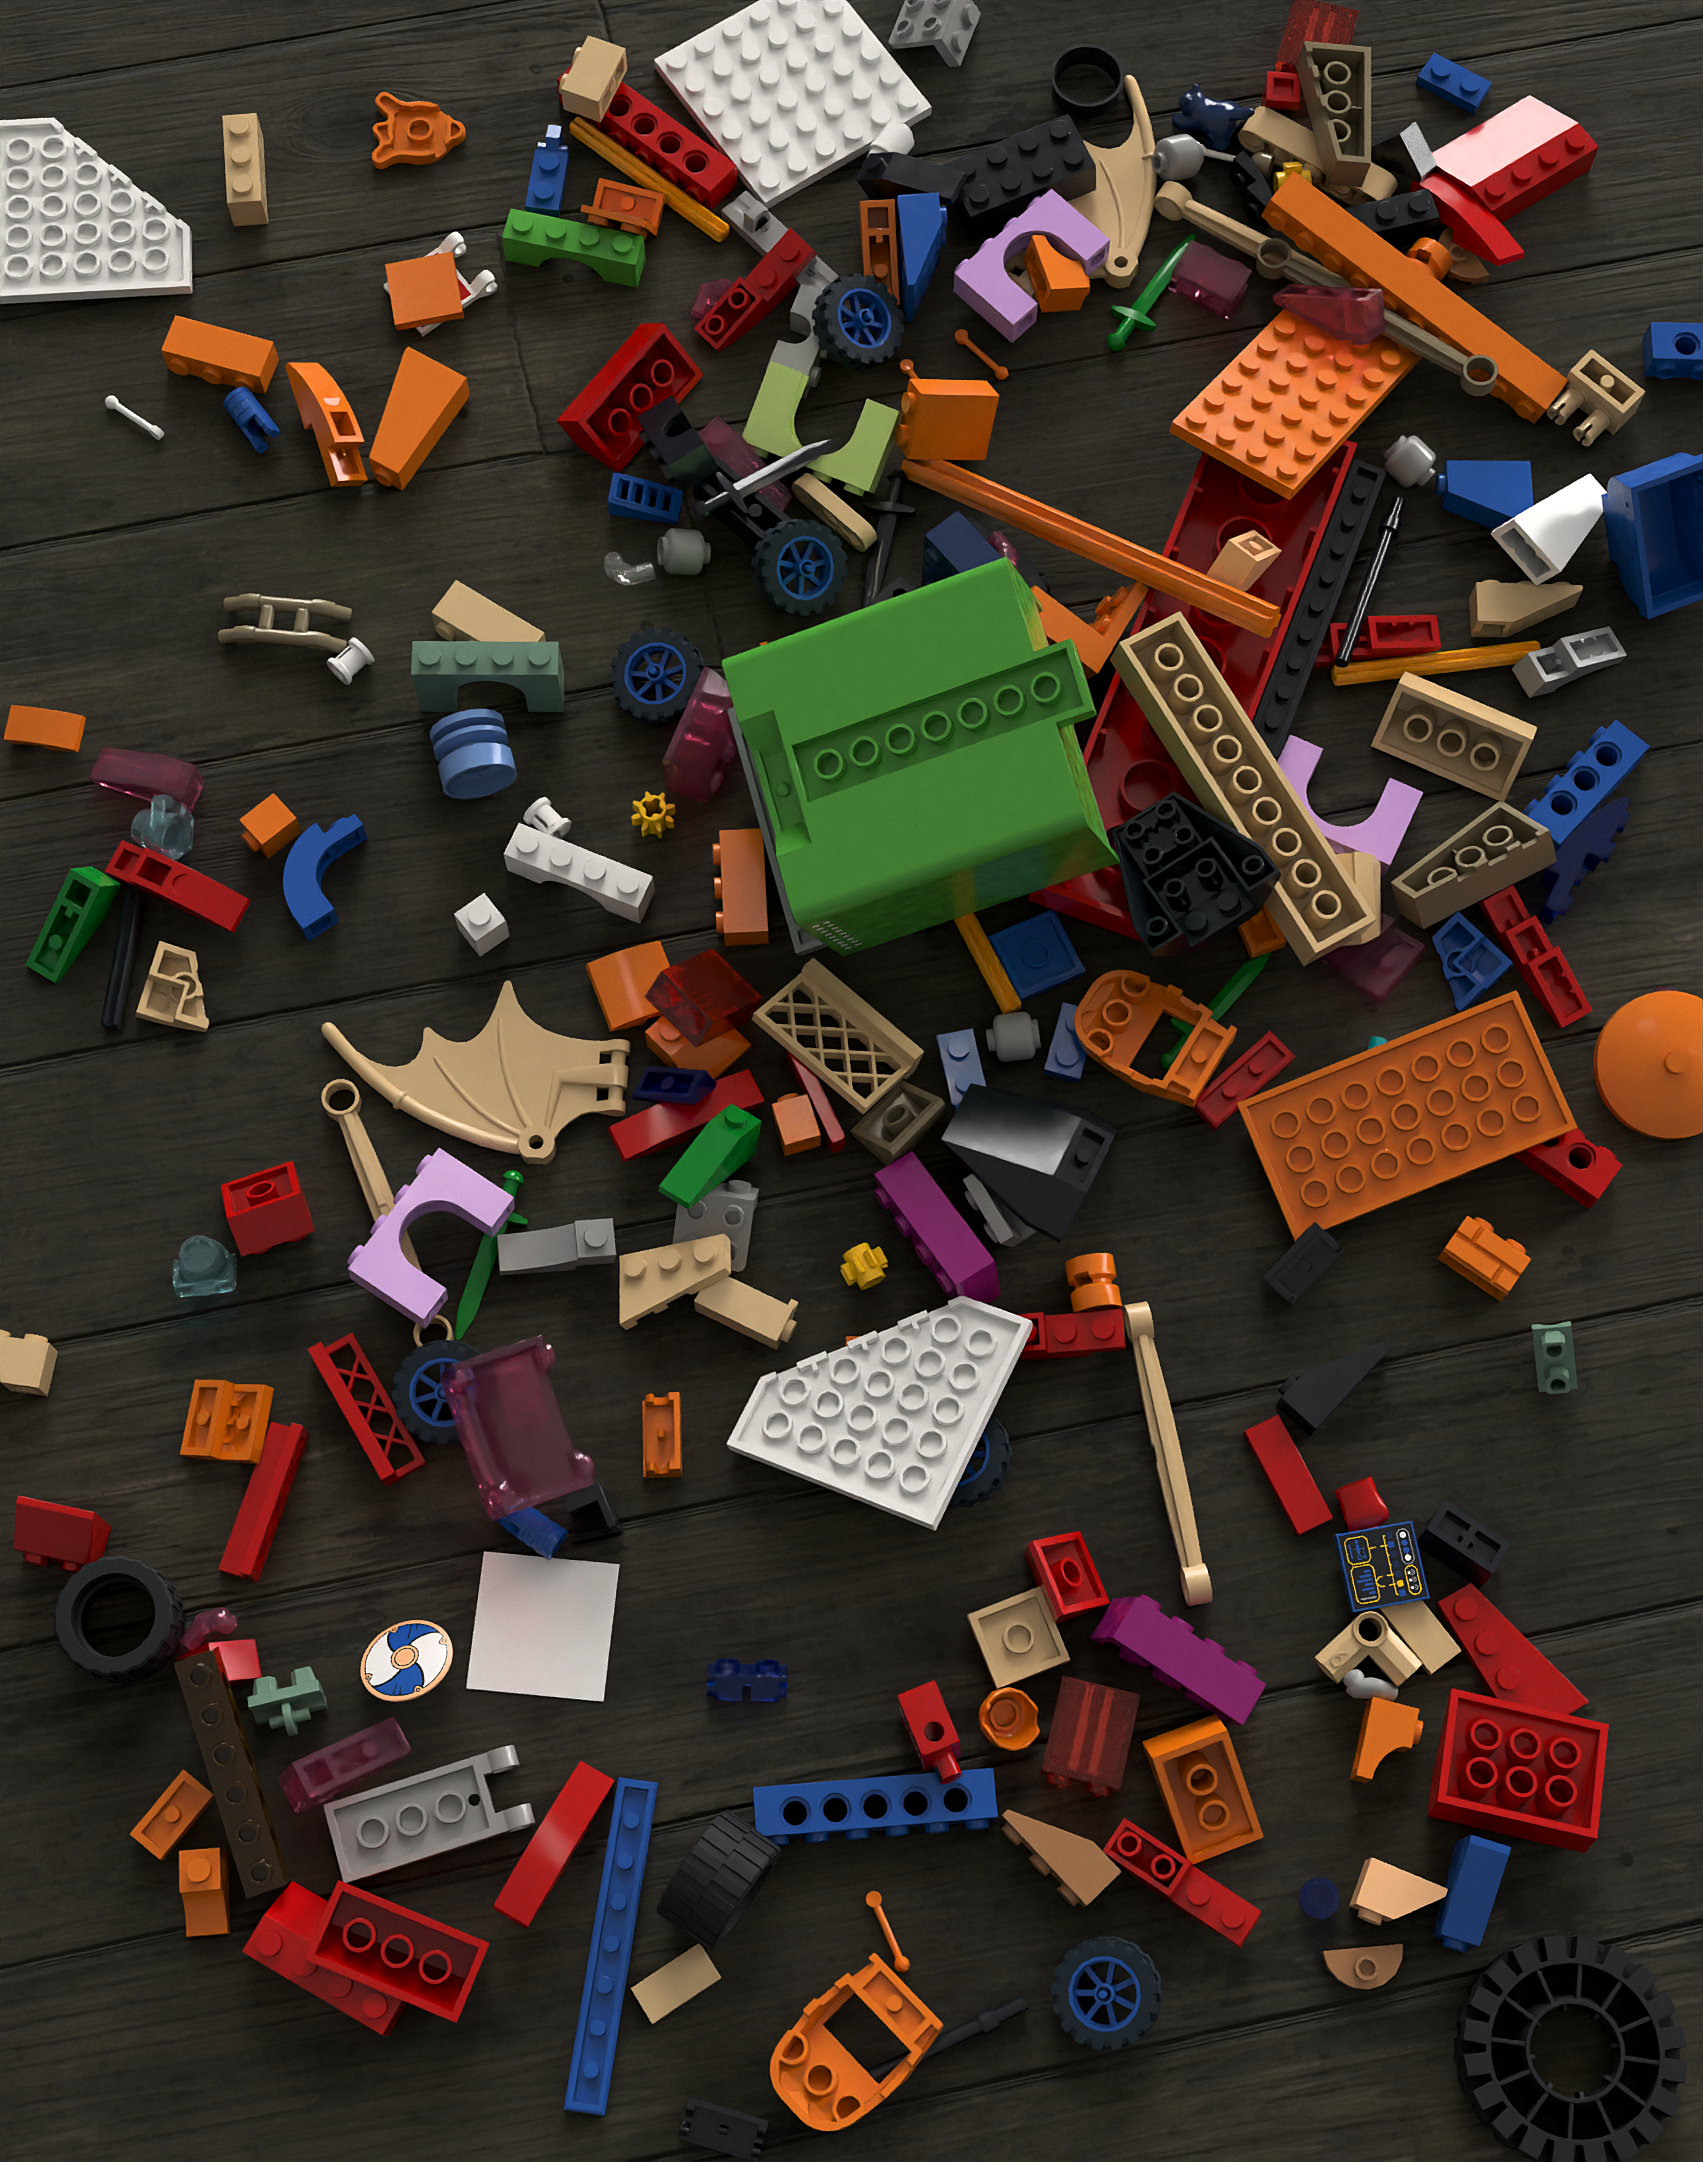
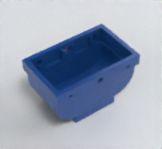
[1601,452,1703,619]

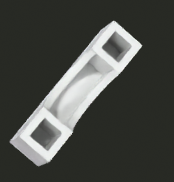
[504,823,655,924]

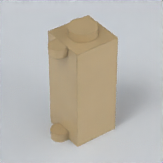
[694,1276,799,1350]

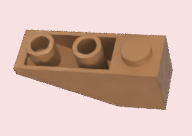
[1000,1810,1122,1908]

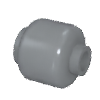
[1151,134,1204,182]
[1383,435,1436,488]
[657,528,711,576]
[986,1011,1041,1062]

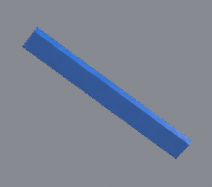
[564,1777,659,2116]

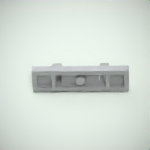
[721,191,839,290]

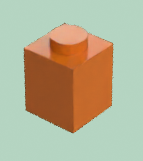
[239,793,302,859]
[772,1093,821,1156]

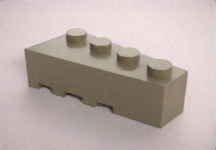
[1391,800,1557,929]

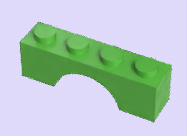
[502,208,646,287]

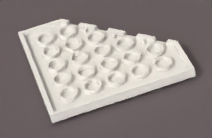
[0,118,192,304]
[727,1296,1034,1531]

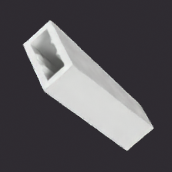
[1491,474,1607,586]

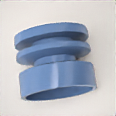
[429,709,517,799]

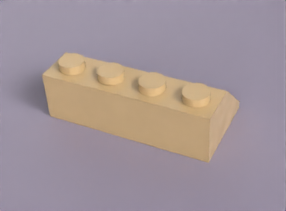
[1371,671,1537,802]

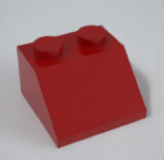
[221,1160,315,1257]
[14,1495,112,1574]

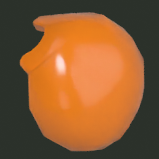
[979,1687,1040,1751]

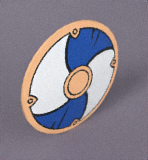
[360,1620,453,1702]

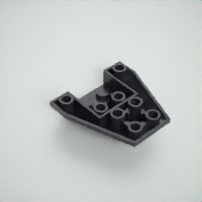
[1112,791,1281,957]
[939,1083,1117,1243]

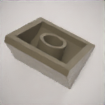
[850,1080,945,1166]

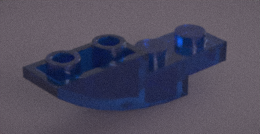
[1538,796,1631,925]

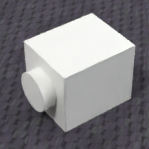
[454,893,510,957]

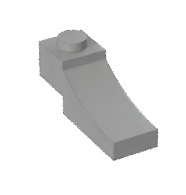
[1512,626,1627,698]
[496,1218,616,1275]

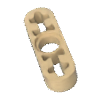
[792,473,877,552]

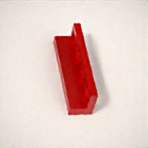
[307,1333,427,1488]
[218,1422,310,1583]

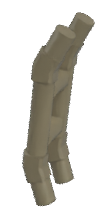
[218,593,352,653]

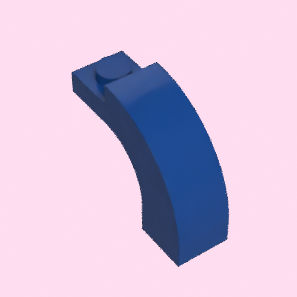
[283,814,368,942]

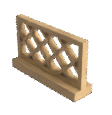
[752,958,924,1114]

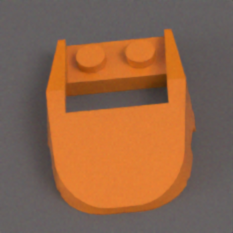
[1074,970,1237,1107]
[770,1953,944,2131]

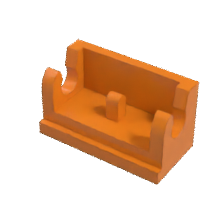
[642,1392,682,1478]

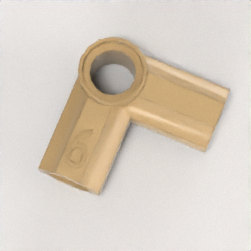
[1313,1611,1423,1687]

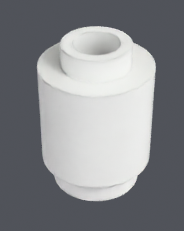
[867,122,914,157]

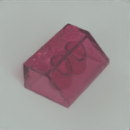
[663,666,737,803]

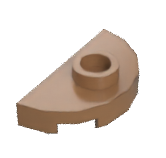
[1438,227,1489,285]
[1321,1944,1403,1990]

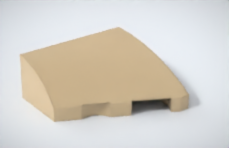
[135,941,209,1032]

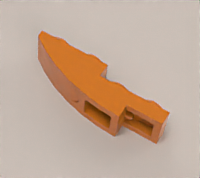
[285,363,368,487]

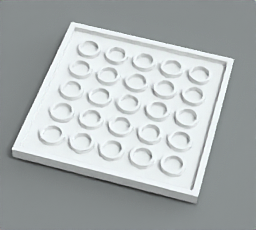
[654,0,932,209]

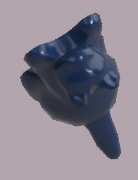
[1172,83,1255,152]

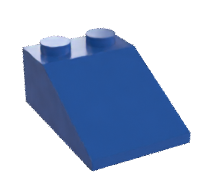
[896,192,947,323]

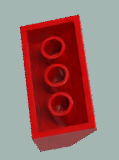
[556,323,704,473]
[304,1880,490,2023]
[242,1881,408,2036]

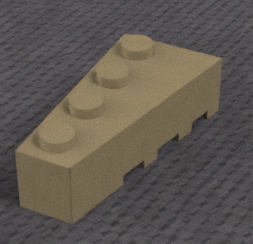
[1296,41,1371,187]

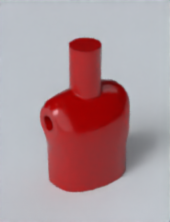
[1334,1476,1389,1532]

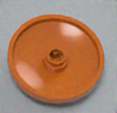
[1593,991,1703,1140]

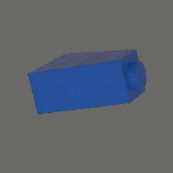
[1435,460,1534,529]
[1433,1835,1511,1953]

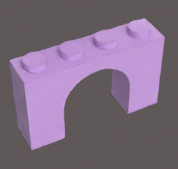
[954,189,1110,343]
[1277,735,1423,879]
[347,1148,515,1329]

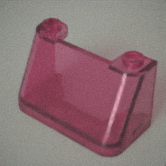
[441,1335,595,1521]

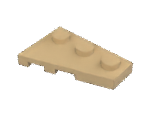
[619,1234,731,1330]

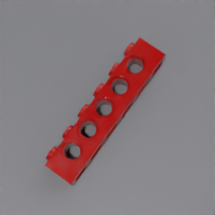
[557,65,737,211]
[1512,1128,1623,1209]

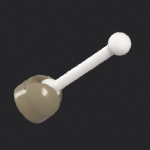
[1200,144,1275,181]

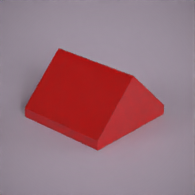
[1024,1531,1110,1625]

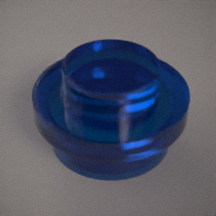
[1299,1877,1340,1919]

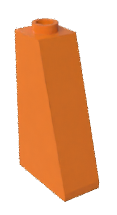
[369,347,470,491]

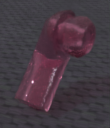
[987,531,1019,570]
[179,1607,237,1651]

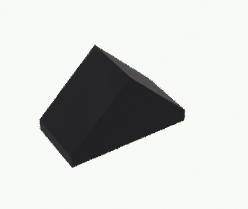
[1371,121,1437,183]

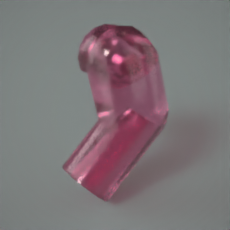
[689,278,732,321]

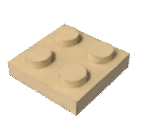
[967,1586,1070,1690]

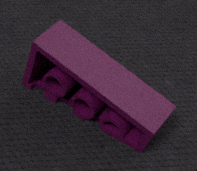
[874,1151,1001,1304]
[1090,1594,1266,1725]

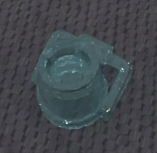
[131,794,194,860]
[172,1235,237,1297]

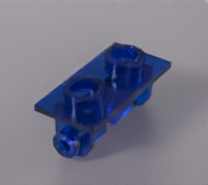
[707,1658,787,1702]

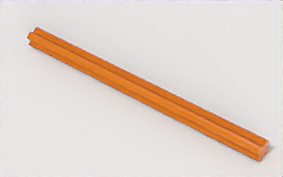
[901,457,1281,638]

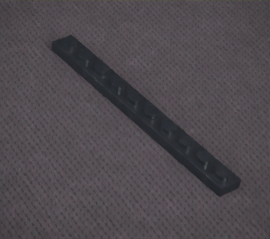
[1253,459,1387,762]

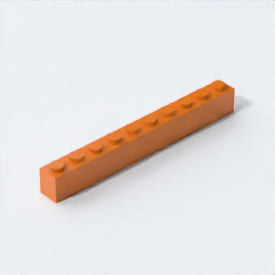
[1261,171,1569,424]

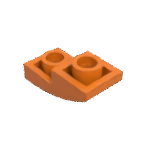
[3,705,86,752]

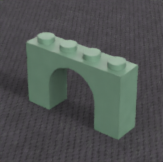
[411,641,565,712]

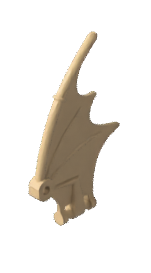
[1004,75,1157,313]
[321,980,630,1165]

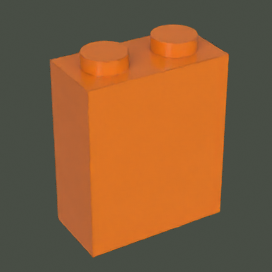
[895,379,999,460]

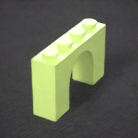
[740,361,902,497]

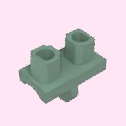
[1532,1321,1578,1394]
[247,1666,328,1737]

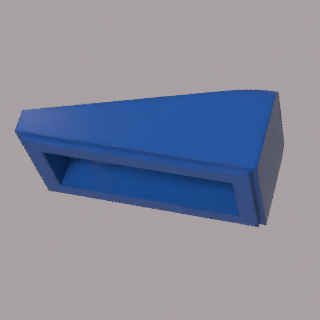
[608,473,684,525]

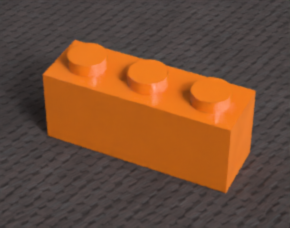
[161,315,279,395]
[713,829,769,946]

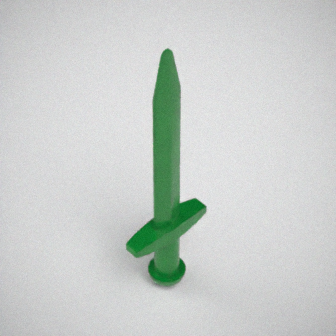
[1107,234,1196,352]
[1160,952,1272,1071]
[455,1170,528,1340]

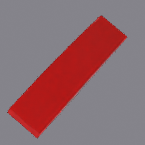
[1410,173,1524,266]
[1313,615,1441,668]
[1478,884,1593,1029]
[608,1069,765,1162]
[492,1761,615,1929]

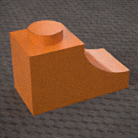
[1023,235,1090,312]
[1350,1697,1423,1783]
[179,1848,230,1937]

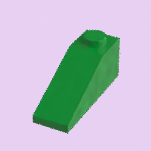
[25,866,121,983]
[658,1103,762,1210]

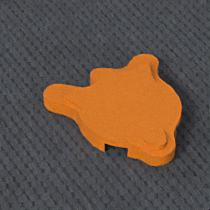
[371,92,466,169]

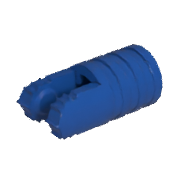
[223,387,282,454]
[497,1496,568,1560]

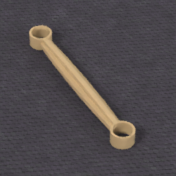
[1153,181,1368,298]
[321,1079,454,1347]
[1123,1301,1212,1606]

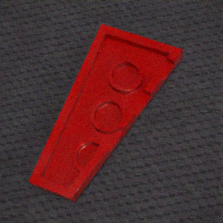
[1435,1583,1589,1715]

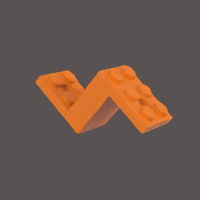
[1031,581,1149,680]

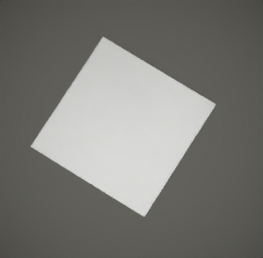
[466,1551,619,1702]

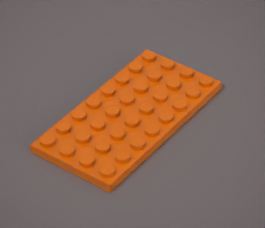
[1169,289,1423,500]
[1237,990,1578,1242]

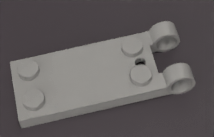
[323,1745,536,1884]

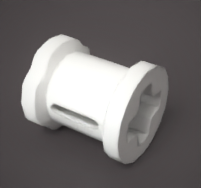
[327,637,375,685]
[523,797,571,839]

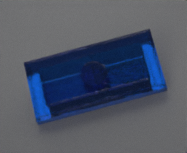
[632,1066,717,1105]

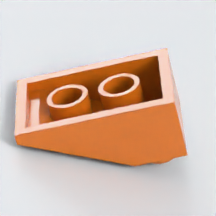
[1142,1714,1264,1864]

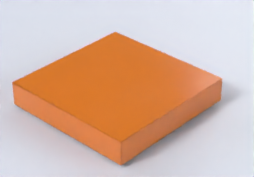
[385,252,464,331]

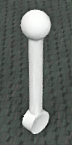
[105,396,164,440]

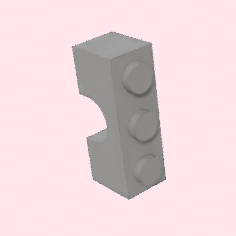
[766,283,844,399]

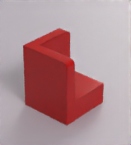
[1261,71,1301,111]

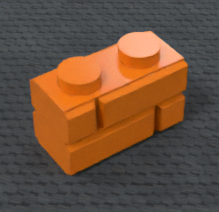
[1437,1215,1531,1302]

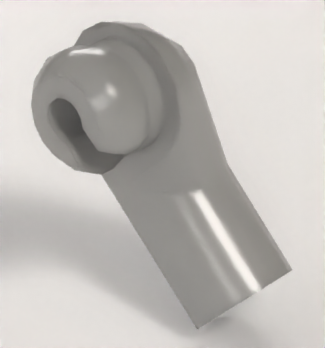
[1343,1669,1398,1702]

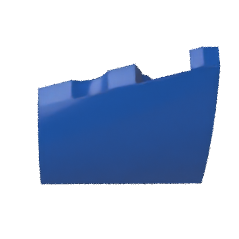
[1432,911,1515,1012]

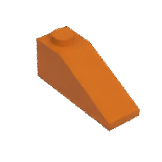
[858,199,900,305]

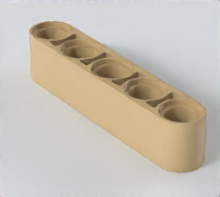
[1238,106,1398,206]

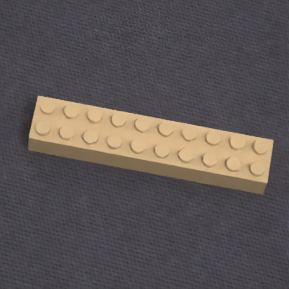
[1110,611,1377,966]

